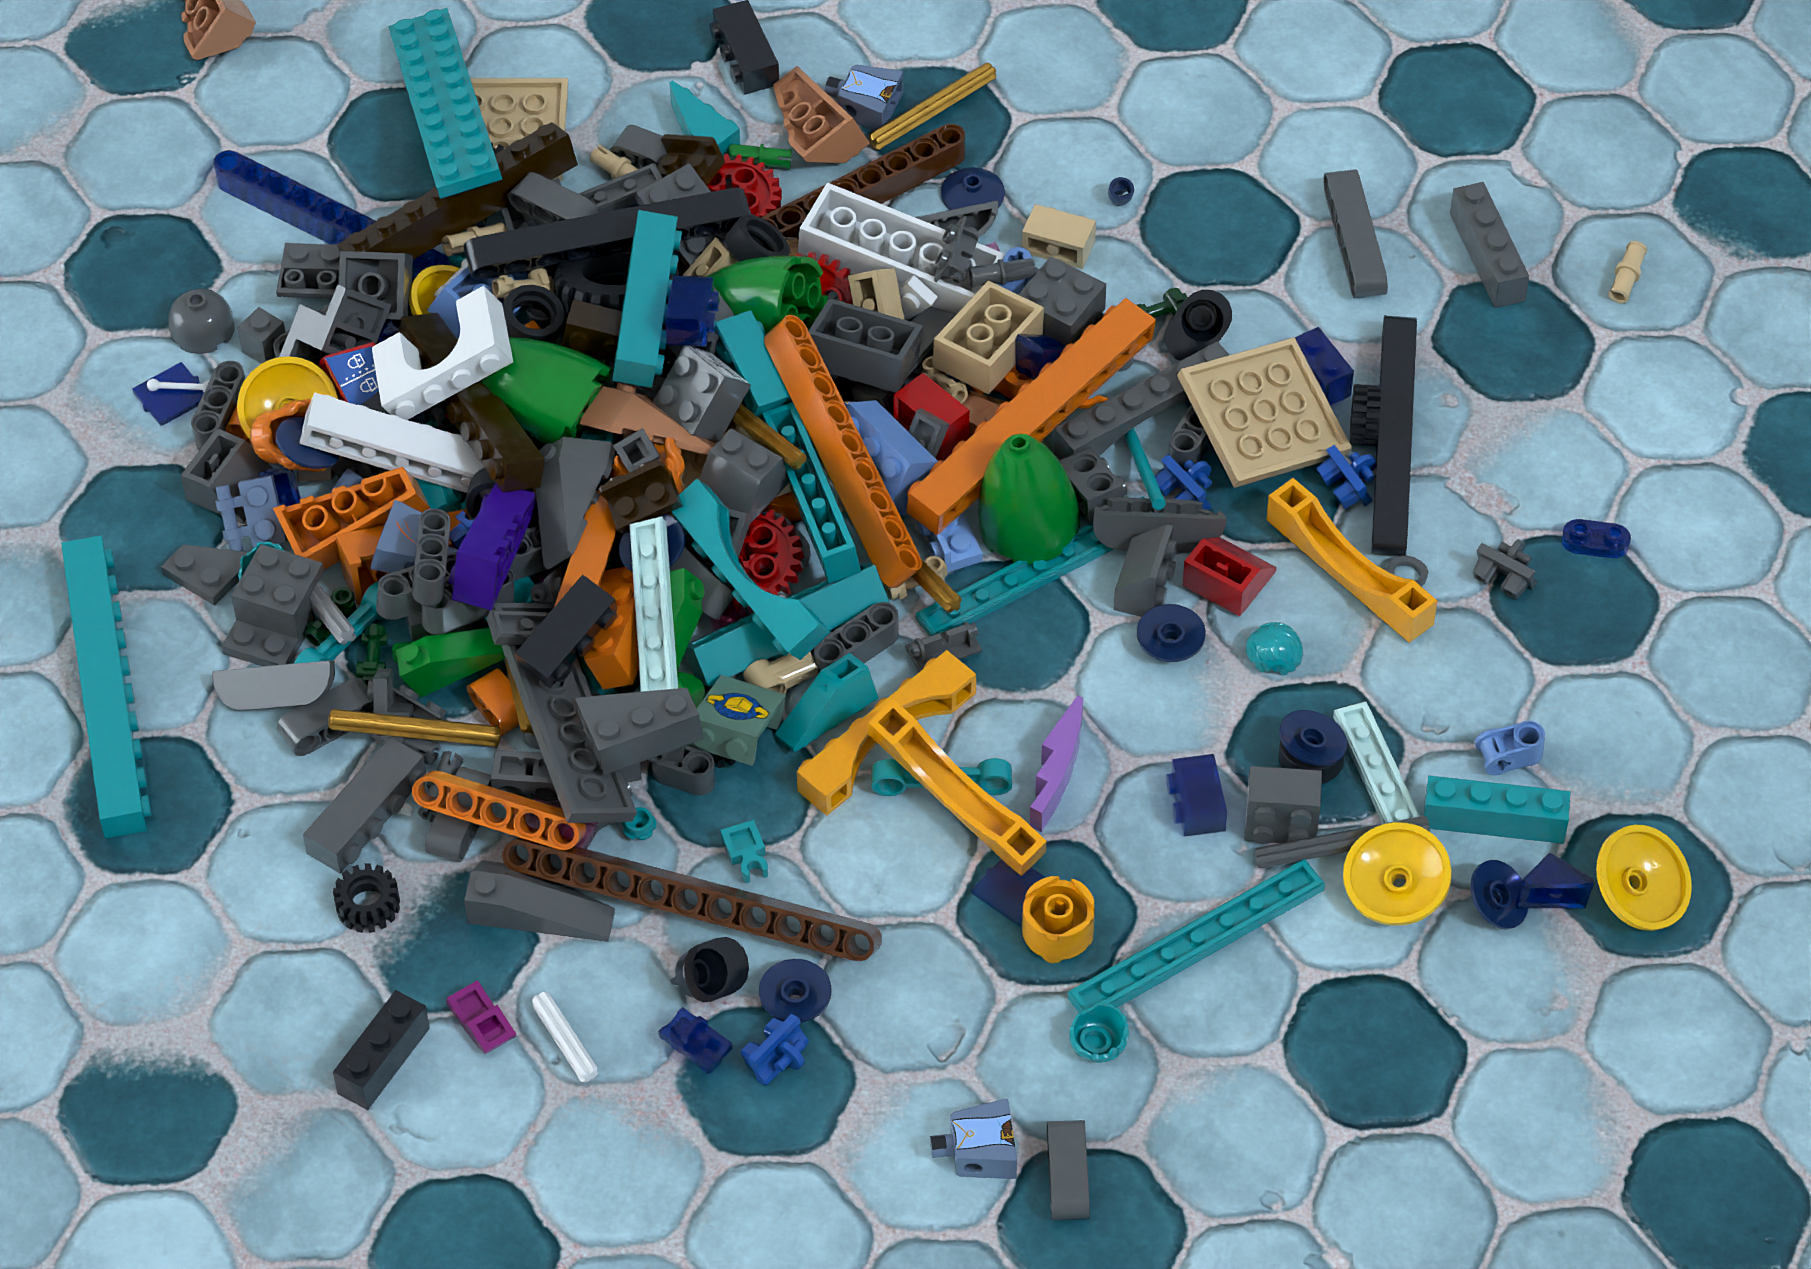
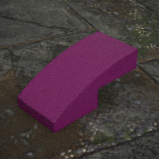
[446,980,517,1054]

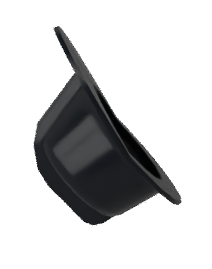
[1165,289,1232,361]
[670,937,749,1003]

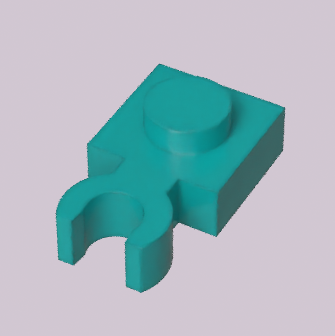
[720,820,768,883]

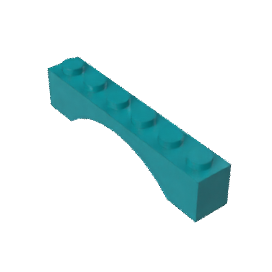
[672,479,831,660]

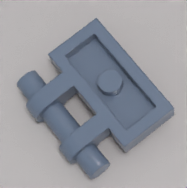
[215,475,288,551]

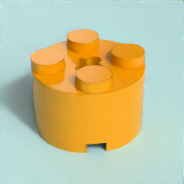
[1022,876,1095,963]

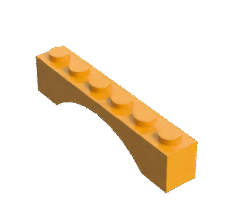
[1266,478,1437,643]
[796,650,976,816]
[868,698,1047,877]

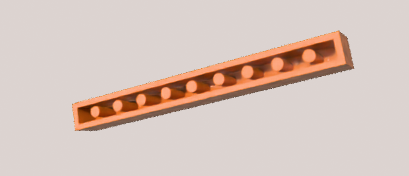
[906,298,1156,535]

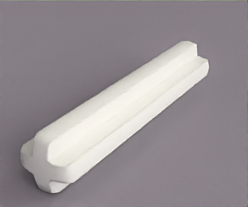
[532,992,598,1083]

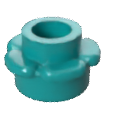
[622,807,657,840]

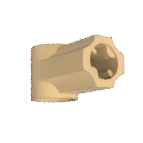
[743,652,818,694]

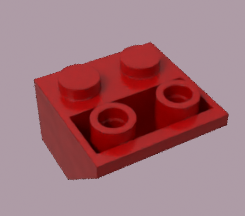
[1182,537,1277,616]

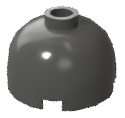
[168,288,235,354]

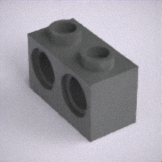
[1059,447,1127,525]
[491,750,561,807]

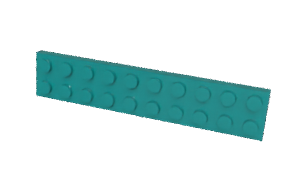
[388,8,502,199]

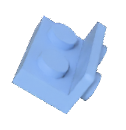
[917,513,983,572]

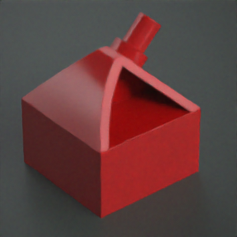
[894,373,970,462]

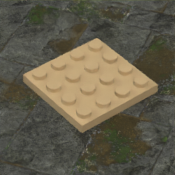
[470,78,569,181]
[1177,337,1352,488]

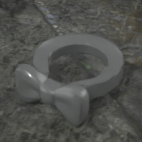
[1382,556,1428,587]

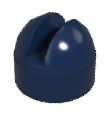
[1108,177,1134,206]

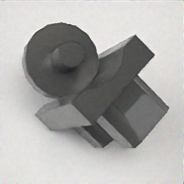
[1473,539,1537,600]

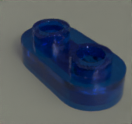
[1561,519,1631,558]

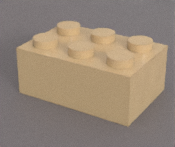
[933,280,1044,394]

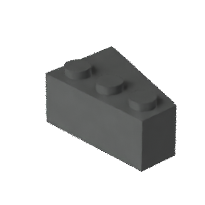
[575,688,704,775]

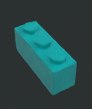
[712,310,792,419]

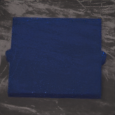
[132,362,204,426]
[971,859,1046,926]

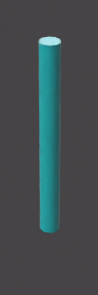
[1123,428,1166,510]

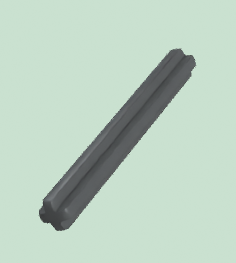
[1254,816,1430,868]

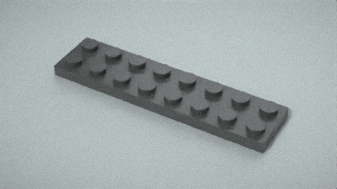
[489,603,637,823]

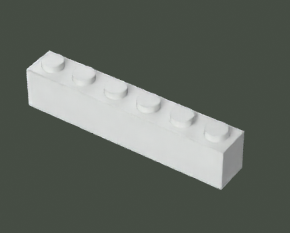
[299,392,493,498]

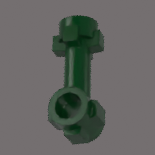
[1137,288,1188,318]
[304,587,357,646]
[356,624,389,685]

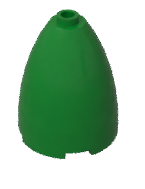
[701,256,828,336]
[481,337,613,445]
[978,434,1080,564]

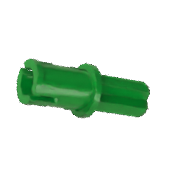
[728,144,792,170]

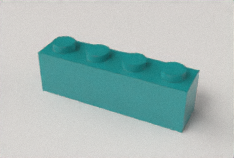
[1423,775,1571,844]

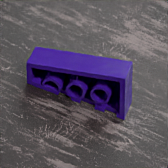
[449,483,535,610]

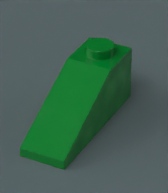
[670,568,704,670]
[396,628,506,698]

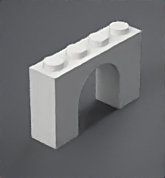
[372,286,513,420]

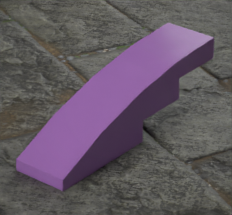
[1029,695,1083,833]

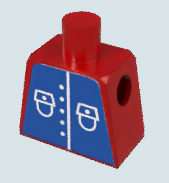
[319,342,379,405]

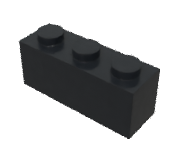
[709,0,779,95]
[515,574,617,689]
[333,990,430,1110]

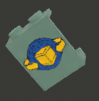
[688,675,786,766]

